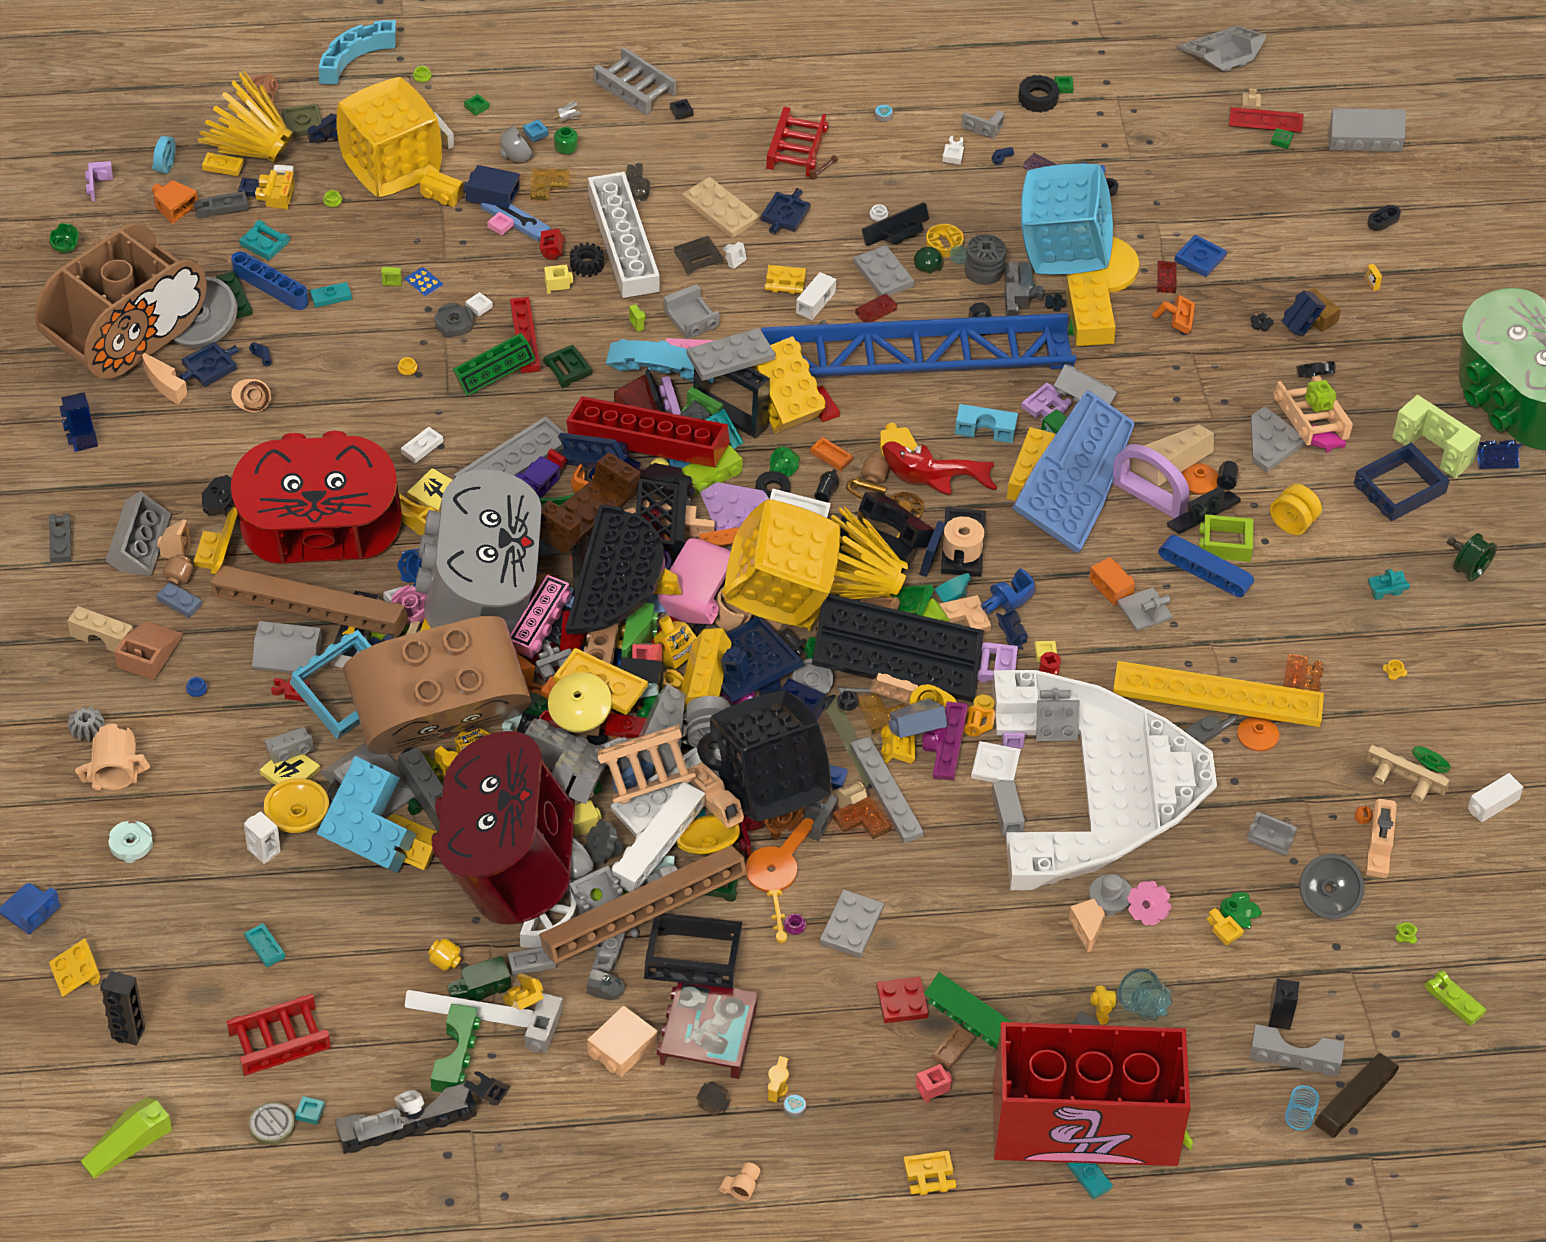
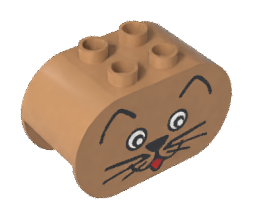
[343,616,531,754]

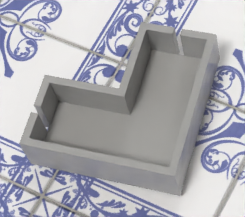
[525,718,607,804]

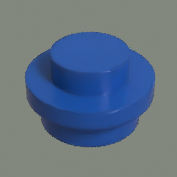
[186,677,207,697]

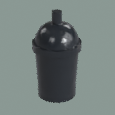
[814,469,839,502]

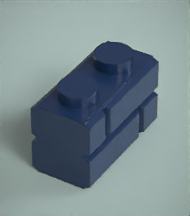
[1281,290,1326,336]

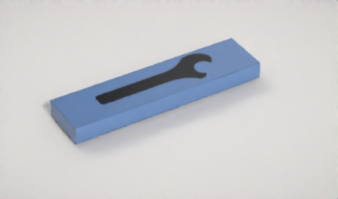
[481,203,550,242]

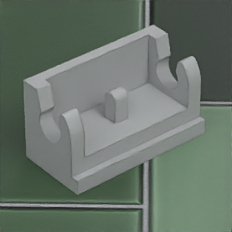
[1246,811,1297,856]

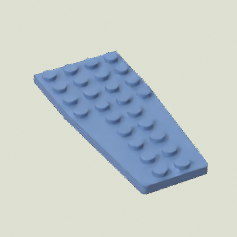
[1012,391,1134,553]

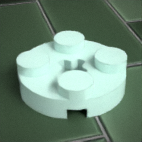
[109,821,153,863]

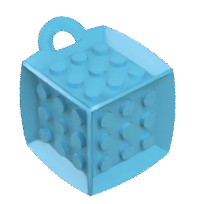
[1021,164,1113,274]

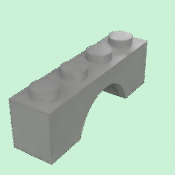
[1249,1024,1344,1076]

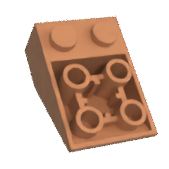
[114,621,183,680]

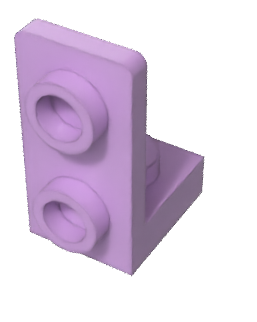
[85,161,113,202]

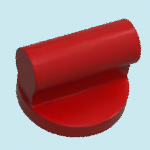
[546,448,567,470]

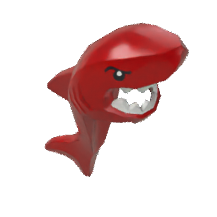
[882,441,997,495]

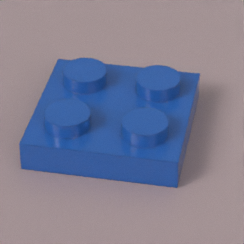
[1174,234,1227,277]

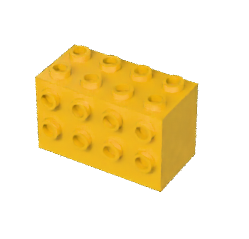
[751,337,825,434]

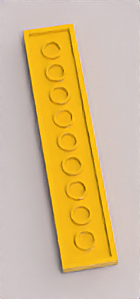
[1113,661,1324,727]

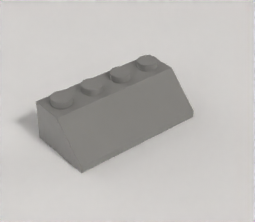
[1327,108,1406,152]
[106,491,171,576]

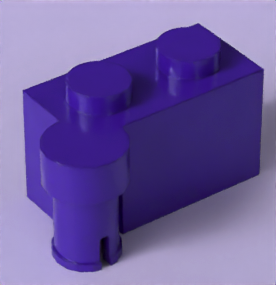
[516,456,560,498]

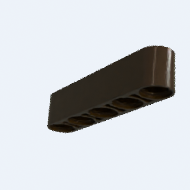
[1314,1053,1399,1138]

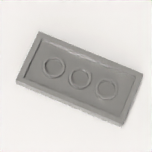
[686,328,775,381]

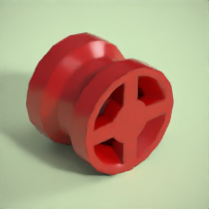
[1039,652,1061,675]

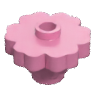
[1127,880,1171,925]

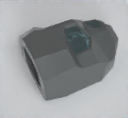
[587,968,625,1000]

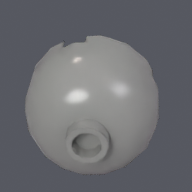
[499,125,534,163]

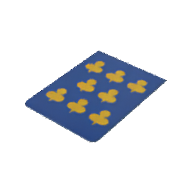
[404,267,443,296]

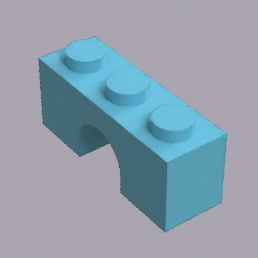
[955,404,1018,443]

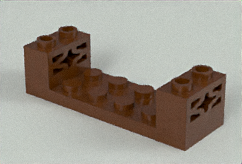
[539,452,641,554]

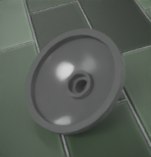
[1299,854,1364,919]

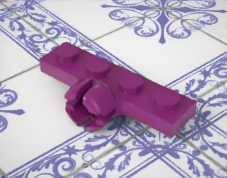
[922,702,968,781]

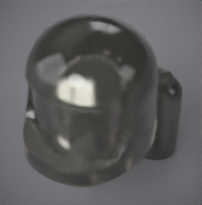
[626,163,651,202]

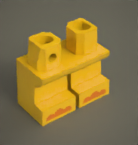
[255,170,295,209]

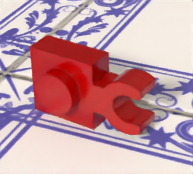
[271,678,310,702]

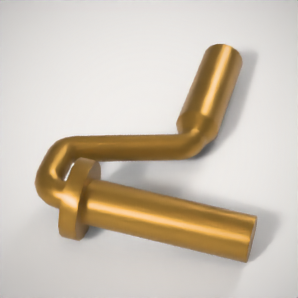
[846,475,887,522]

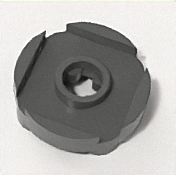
[435,303,473,338]

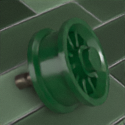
[1447,533,1497,581]

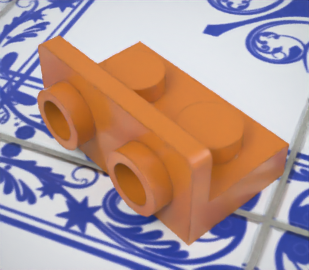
[699,527,739,548]

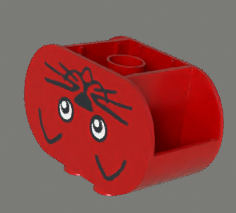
[231,431,402,564]

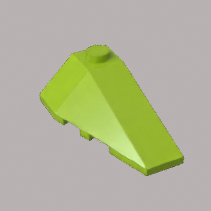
[81,1097,172,1179]

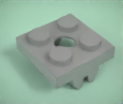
[568,865,623,914]

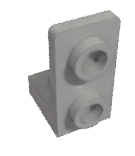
[961,110,1005,139]

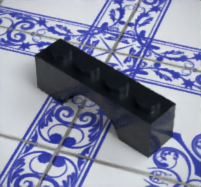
[858,492,935,548]

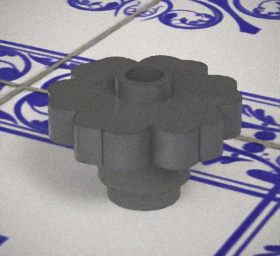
[584,821,623,865]

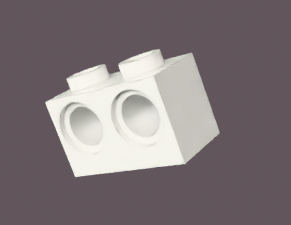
[244,811,281,864]

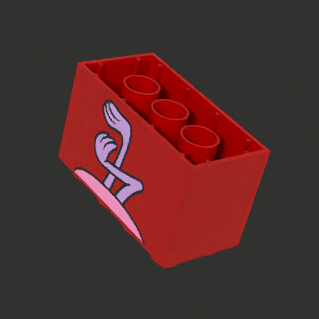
[993,1022,1191,1166]

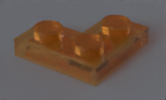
[832,796,892,839]

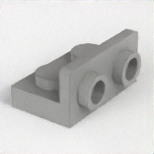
[264,727,314,764]

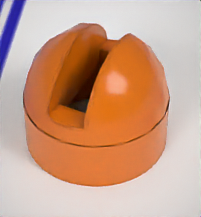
[1354,806,1372,824]

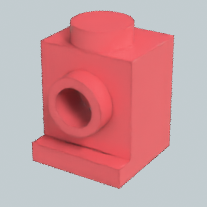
[915,1064,952,1103]

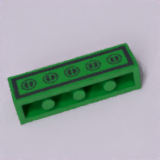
[452,333,535,395]

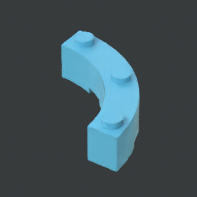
[319,20,396,85]
[606,339,714,384]

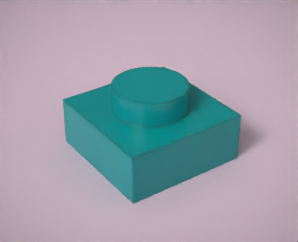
[295,1096,325,1125]

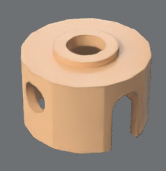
[943,517,984,563]
[714,586,753,631]

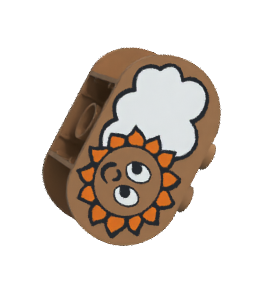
[35,223,207,379]

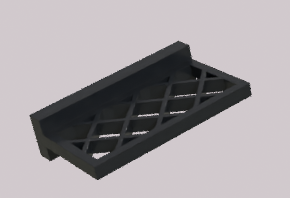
[635,478,688,554]

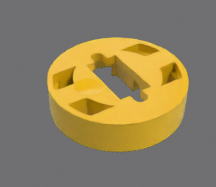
[926,224,964,257]

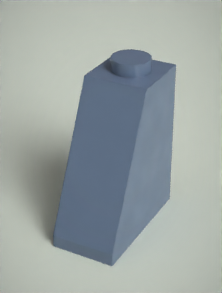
[889,698,947,738]

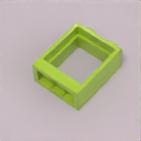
[1199,515,1253,562]

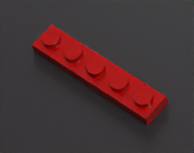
[510,297,540,373]

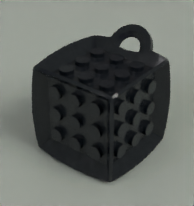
[697,690,832,822]

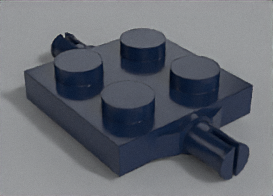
[761,188,811,234]
[179,342,239,387]

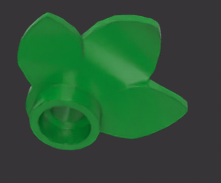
[1220,892,1262,929]

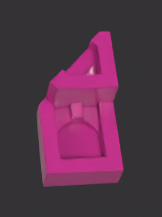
[1311,424,1346,453]

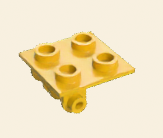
[49,938,100,997]

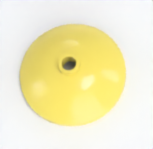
[548,672,612,732]

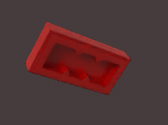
[605,713,647,738]

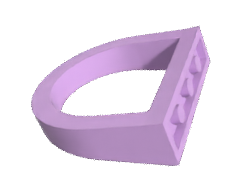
[1112,444,1189,518]

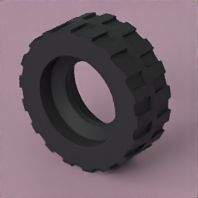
[1018,75,1059,113]

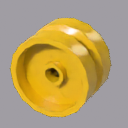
[1270,484,1322,536]

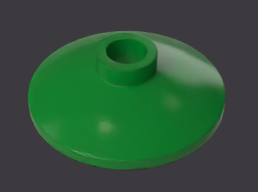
[1412,746,1451,773]

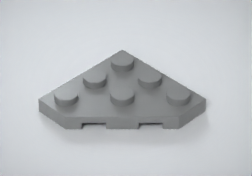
[1250,406,1306,473]

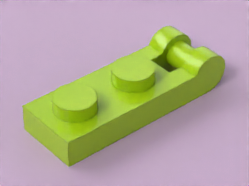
[1425,970,1486,1026]

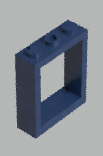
[1354,442,1450,522]

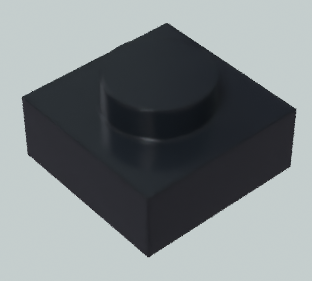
[670,99,693,120]

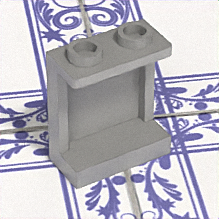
[663,284,720,339]

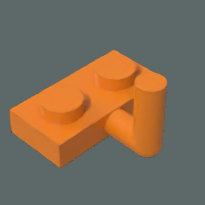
[1152,295,1195,334]

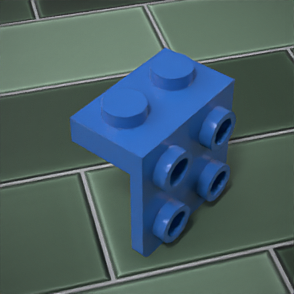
[0,883,60,935]

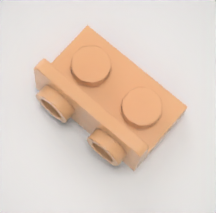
[870,673,918,704]

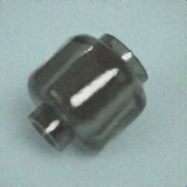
[695,1081,731,1115]

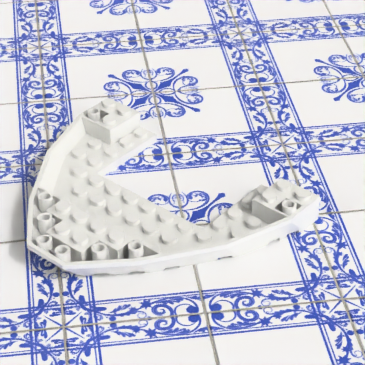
[992,670,1217,890]

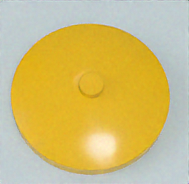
[1066,237,1139,293]

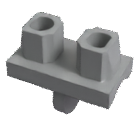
[535,644,571,681]

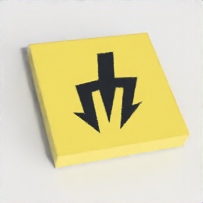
[407,468,452,511]
[260,755,321,785]

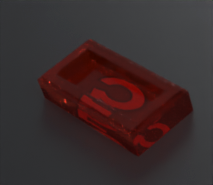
[1157,261,1177,293]

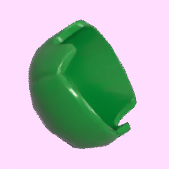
[49,223,79,253]

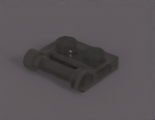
[674,236,723,274]

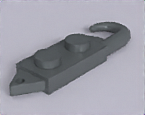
[1183,714,1238,745]

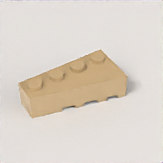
[1130,425,1214,486]

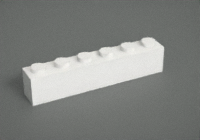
[611,782,705,892]

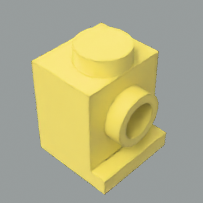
[544,265,573,294]

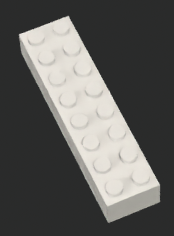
[588,172,660,298]

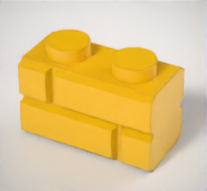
[420,169,464,207]

